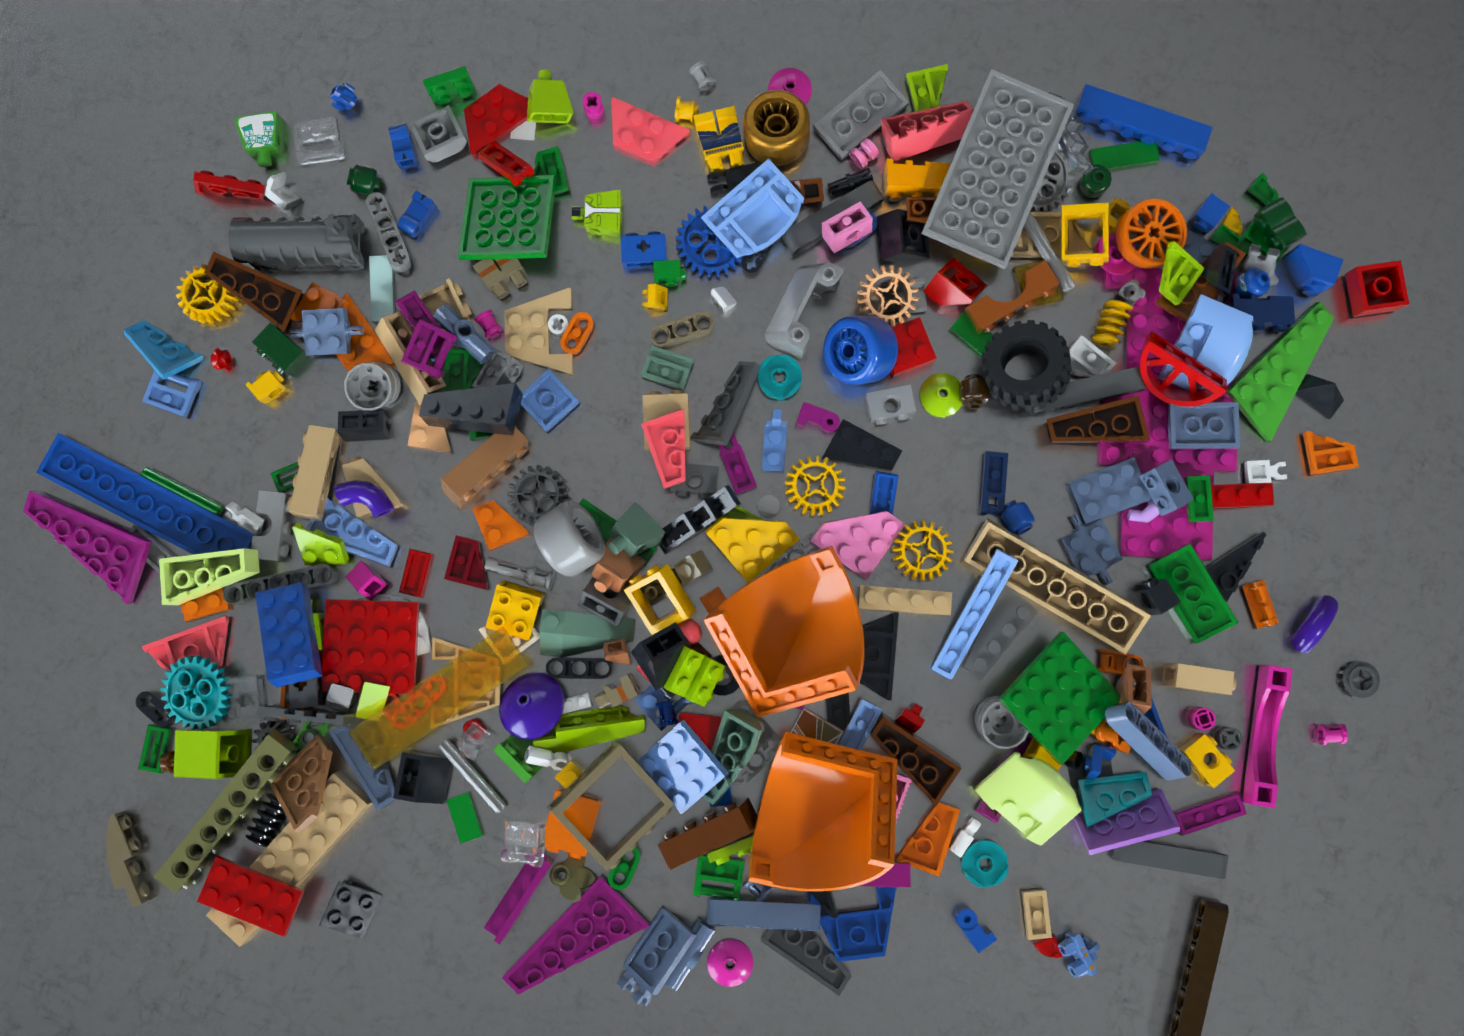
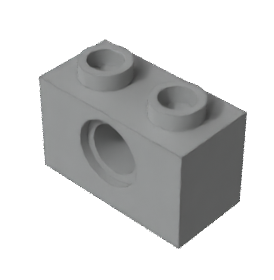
[864,384,916,425]

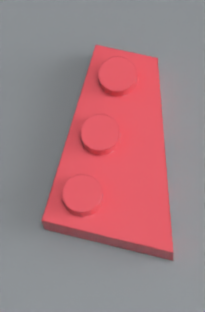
[641,409,686,489]

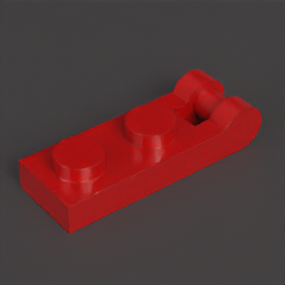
[478,141,534,187]

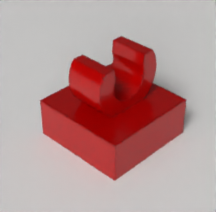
[895,703,925,733]

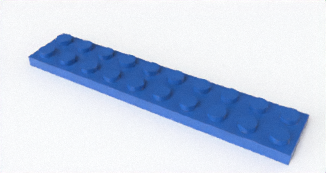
[36,433,256,555]

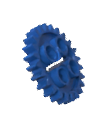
[675,205,742,278]

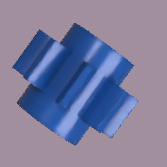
[329,82,357,111]

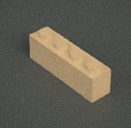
[375,311,446,405]
[288,425,341,521]
[857,585,952,616]

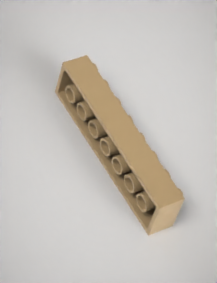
[964,518,1151,654]
[206,771,373,947]

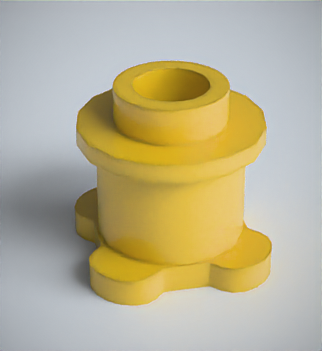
[675,96,699,123]

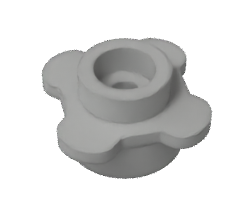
[1119,279,1146,306]

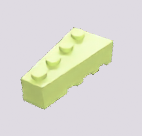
[159,548,260,605]

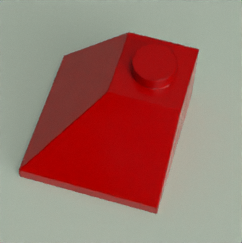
[923,257,987,305]

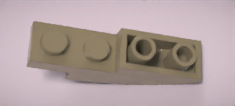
[106,811,151,907]

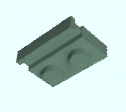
[641,345,694,390]

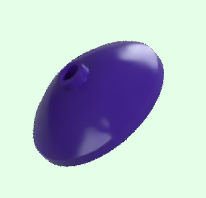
[499,672,564,740]

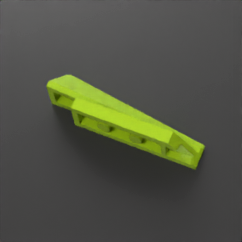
[533,705,645,753]

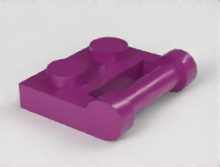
[401,319,457,379]

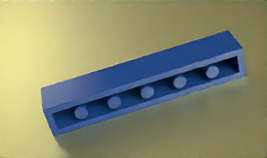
[1072,84,1213,160]

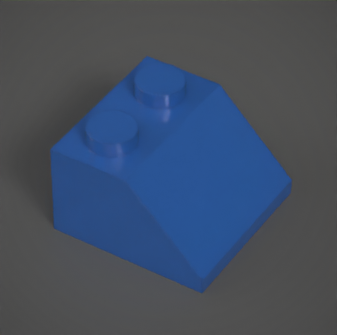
[1282,244,1344,296]

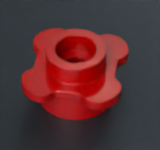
[211,348,232,371]

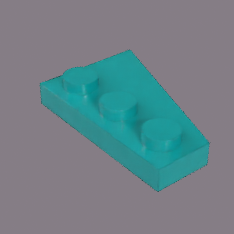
[1077,772,1152,827]

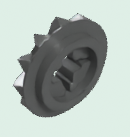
[1341,661,1380,698]

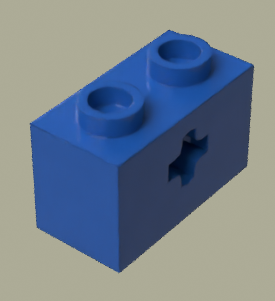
[620,231,667,269]

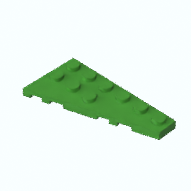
[1226,301,1334,442]

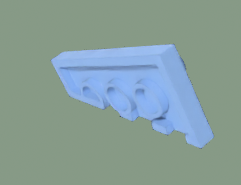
[306,498,398,567]

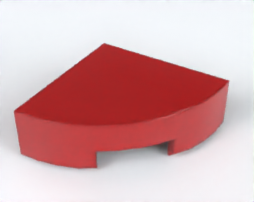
[1032,933,1064,958]

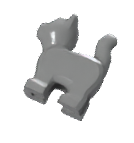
[1241,244,1280,288]

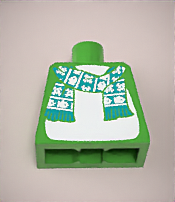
[234,111,283,167]

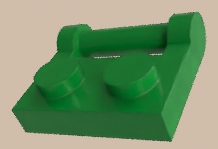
[693,854,745,901]

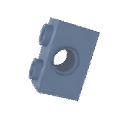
[1139,459,1194,516]

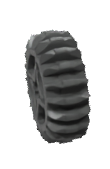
[507,465,569,525]

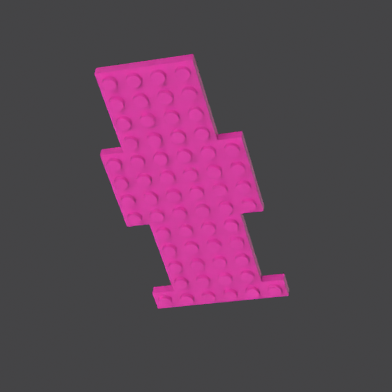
[1099,267,1241,561]

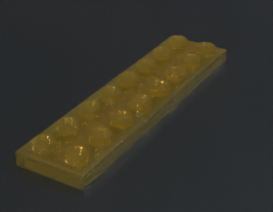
[348,627,529,770]

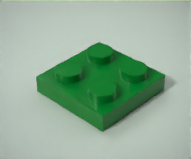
[423,66,476,105]

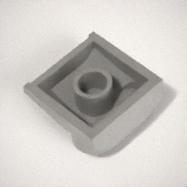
[409,105,467,162]

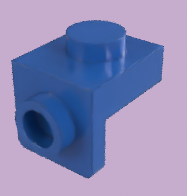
[1083,744,1116,780]

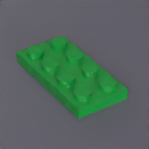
[1149,543,1238,644]

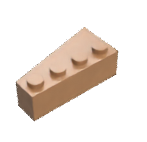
[441,427,528,510]

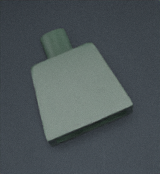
[608,502,665,557]

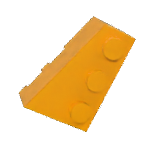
[882,158,951,202]

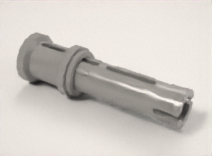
[485,557,555,591]

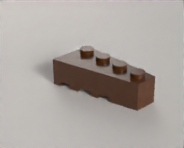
[204,252,302,332]
[1047,395,1150,443]
[870,712,962,807]
[658,797,757,870]

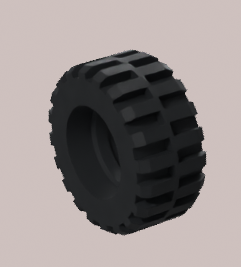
[982,320,1072,411]

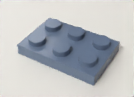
[1167,402,1240,449]
[1069,457,1151,524]

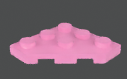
[810,511,905,580]

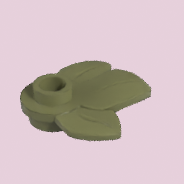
[549,856,596,902]

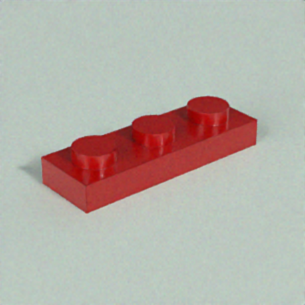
[1211,483,1274,508]

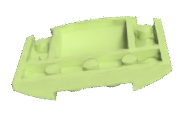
[975,752,1081,845]

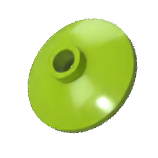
[919,373,962,417]

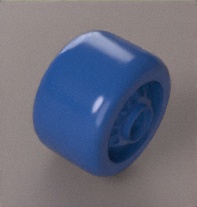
[823,315,898,385]

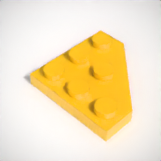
[705,517,800,583]

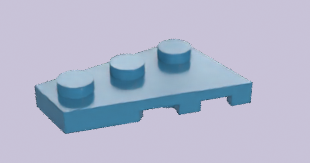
[123,320,203,380]

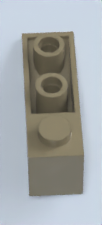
[640,550,713,606]

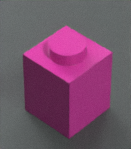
[345,560,387,601]

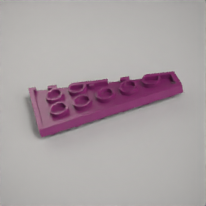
[23,490,152,604]
[502,875,650,995]

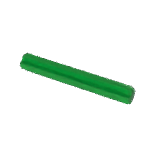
[140,467,224,516]

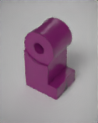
[795,402,840,434]

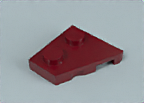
[444,535,488,590]

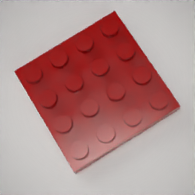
[321,599,419,694]

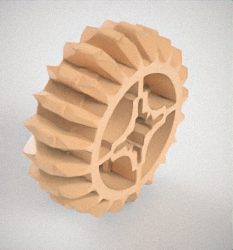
[857,265,918,326]

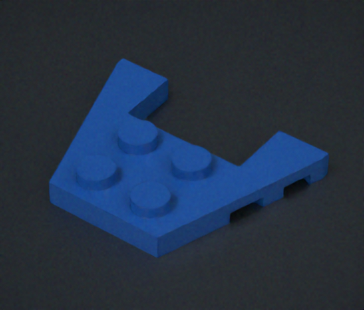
[807,887,897,962]

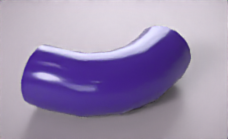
[333,480,395,518]
[1290,595,1339,653]

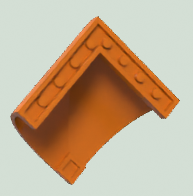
[704,546,864,718]
[748,732,897,891]

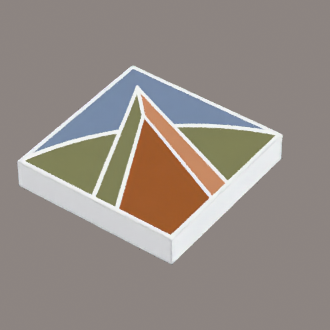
[790,708,845,744]

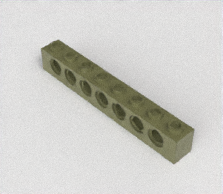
[154,729,297,894]

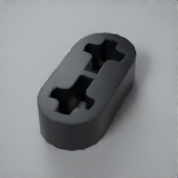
[135,691,176,727]

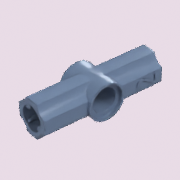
[433,304,495,364]
[665,918,715,991]

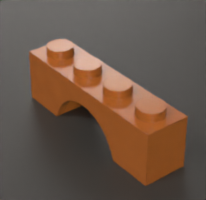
[965,260,1060,334]

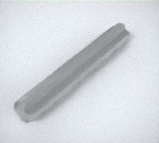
[1024,212,1076,292]
[438,739,506,813]

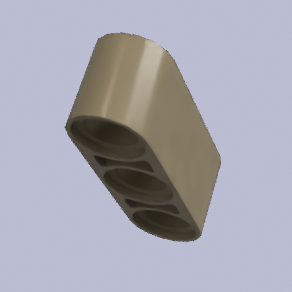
[651,311,714,349]

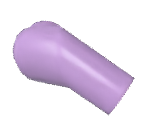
[1128,500,1160,523]

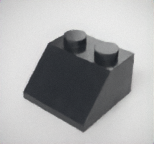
[877,209,930,263]

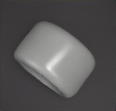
[534,501,606,577]

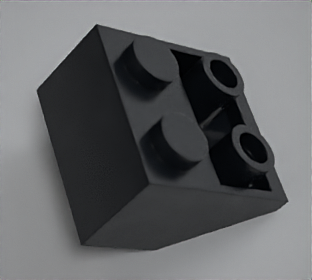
[631,622,690,691]
[393,750,452,804]

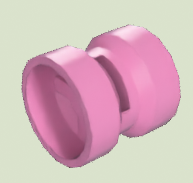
[849,138,880,170]

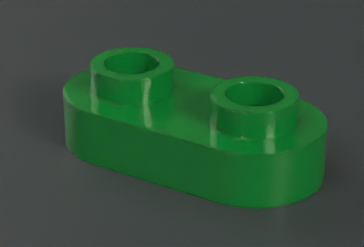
[608,846,641,890]

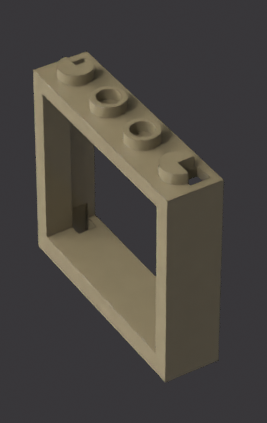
[547,741,674,871]

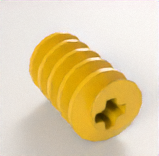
[1091,300,1133,350]

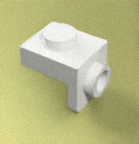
[264,172,301,210]

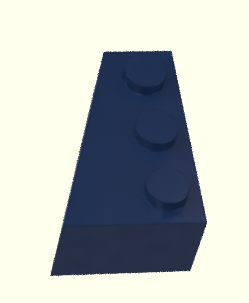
[1222,294,1295,333]

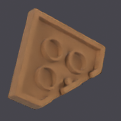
[268,734,333,833]

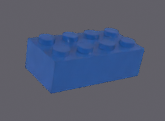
[255,582,322,688]

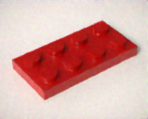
[197,856,305,937]

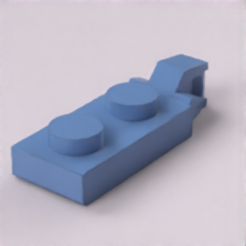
[761,409,787,472]

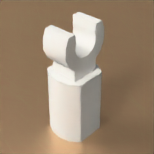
[525,746,567,771]
[948,817,981,857]

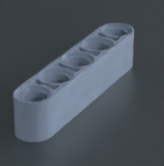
[1105,702,1192,781]
[706,900,821,931]

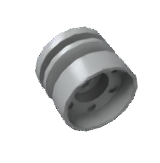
[344,362,401,411]
[974,695,1029,749]

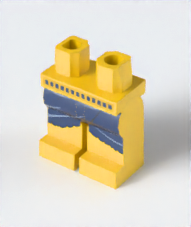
[693,106,744,173]

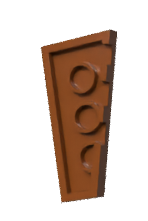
[1155,242,1246,323]

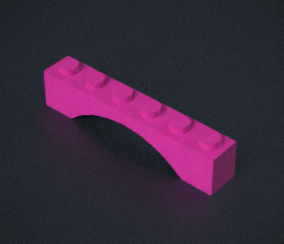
[1242,665,1293,808]

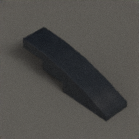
[658,485,741,554]

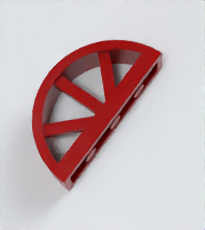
[1140,331,1227,407]

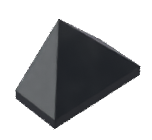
[1201,244,1238,295]
[1296,374,1344,419]

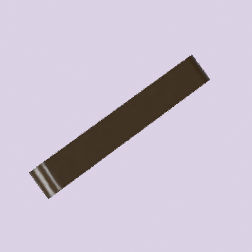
[1169,898,1229,1036]

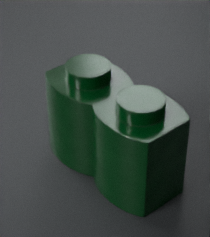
[1254,197,1307,251]

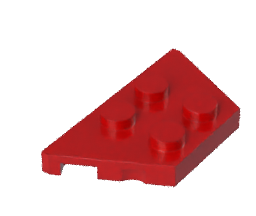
[464,84,528,158]

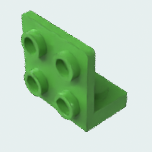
[493,734,543,783]

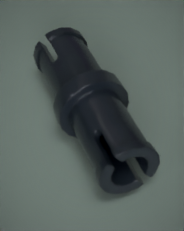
[827,167,873,197]

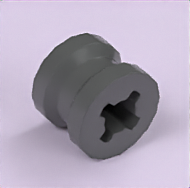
[1214,726,1243,750]

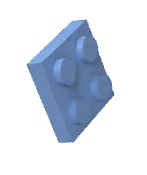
[521,369,580,432]

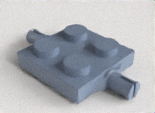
[290,308,364,356]
[1060,513,1123,586]

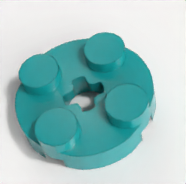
[757,355,802,401]
[961,839,1009,888]

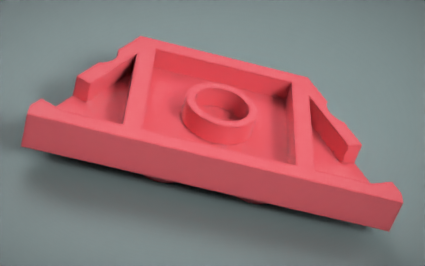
[611,97,690,164]
[142,616,229,678]

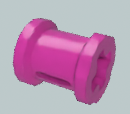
[582,92,604,119]
[474,309,503,339]
[1316,724,1348,745]

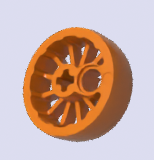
[1115,199,1187,268]

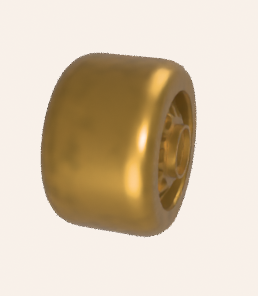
[743,90,810,166]

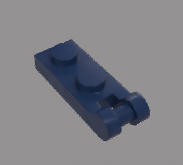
[979,451,1008,516]

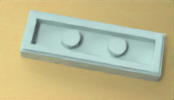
[369,255,395,323]

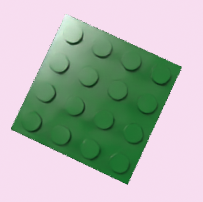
[458,175,556,260]
[998,631,1121,765]

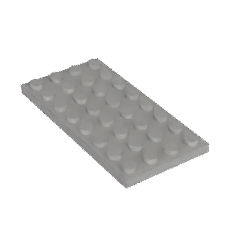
[921,69,1074,269]

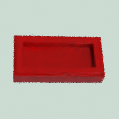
[398,549,433,598]

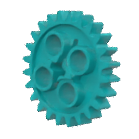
[160,655,233,730]

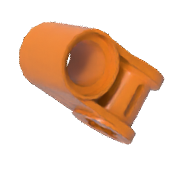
[1097,649,1144,674]
[1096,721,1131,754]

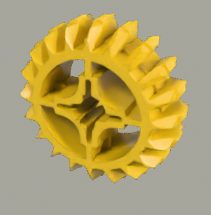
[176,263,239,324]
[785,455,846,516]
[892,520,954,581]

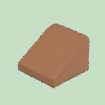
[603,638,631,665]

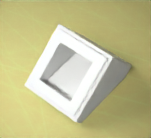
[711,286,737,313]
[325,684,354,713]

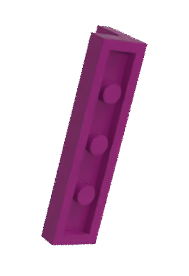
[484,848,555,945]

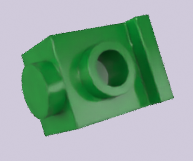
[653,260,686,287]

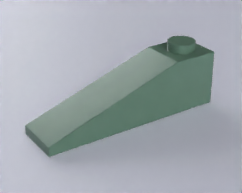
[540,609,636,657]
[702,709,762,805]

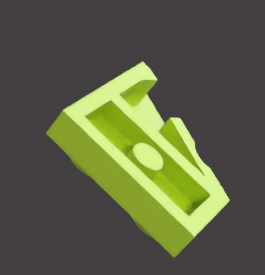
[905,64,948,112]

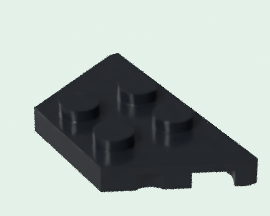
[860,612,899,701]

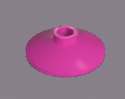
[768,68,812,105]
[1095,233,1137,275]
[707,939,753,987]

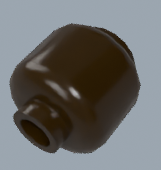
[959,374,989,409]

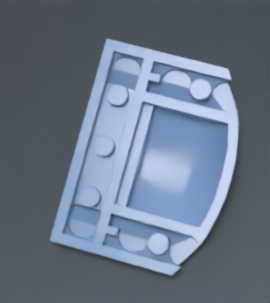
[701,158,804,258]
[1158,294,1253,391]

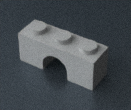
[251,490,292,562]

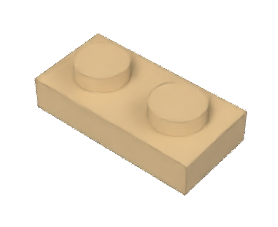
[1021,889,1052,940]

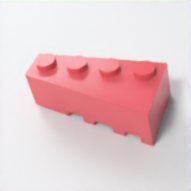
[881,101,973,162]

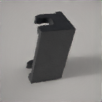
[337,409,389,441]

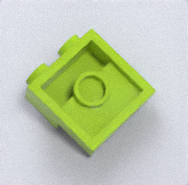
[663,646,725,707]

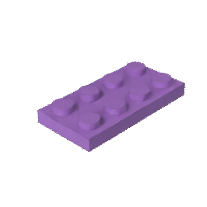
[1073,789,1180,855]

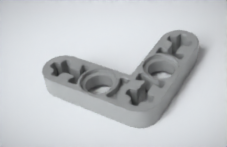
[732,700,781,787]

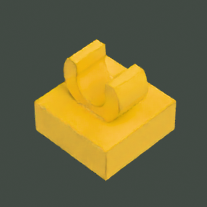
[642,283,668,311]

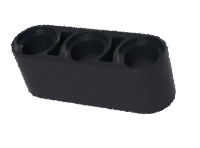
[546,657,614,679]

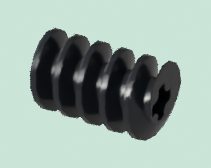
[245,793,286,847]

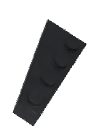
[419,383,523,435]

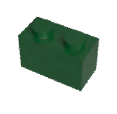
[252,323,309,376]

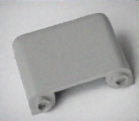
[765,263,844,361]

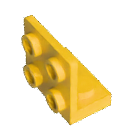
[486,580,546,640]

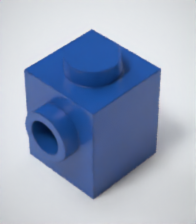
[1189,193,1230,234]

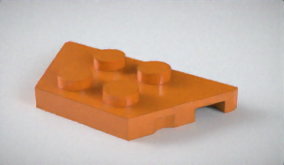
[336,293,395,372]

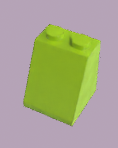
[174,729,251,779]

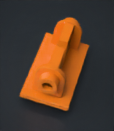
[1242,579,1279,629]

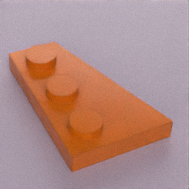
[895,802,960,876]

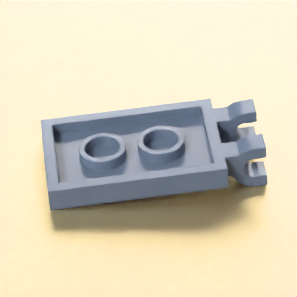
[616,907,697,1006]

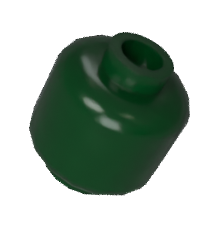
[347,164,381,196]
[1079,165,1112,198]

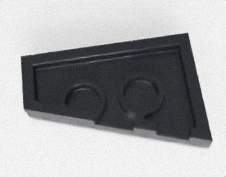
[822,419,903,471]

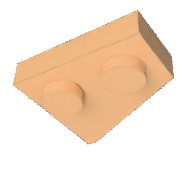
[407,402,452,454]

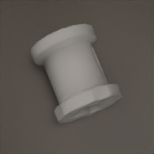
[689,61,717,91]

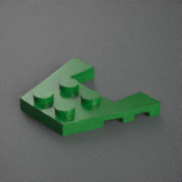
[1208,173,1290,263]

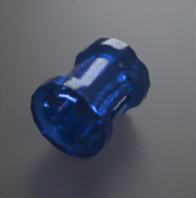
[656,700,679,726]

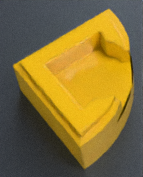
[1219,207,1243,236]

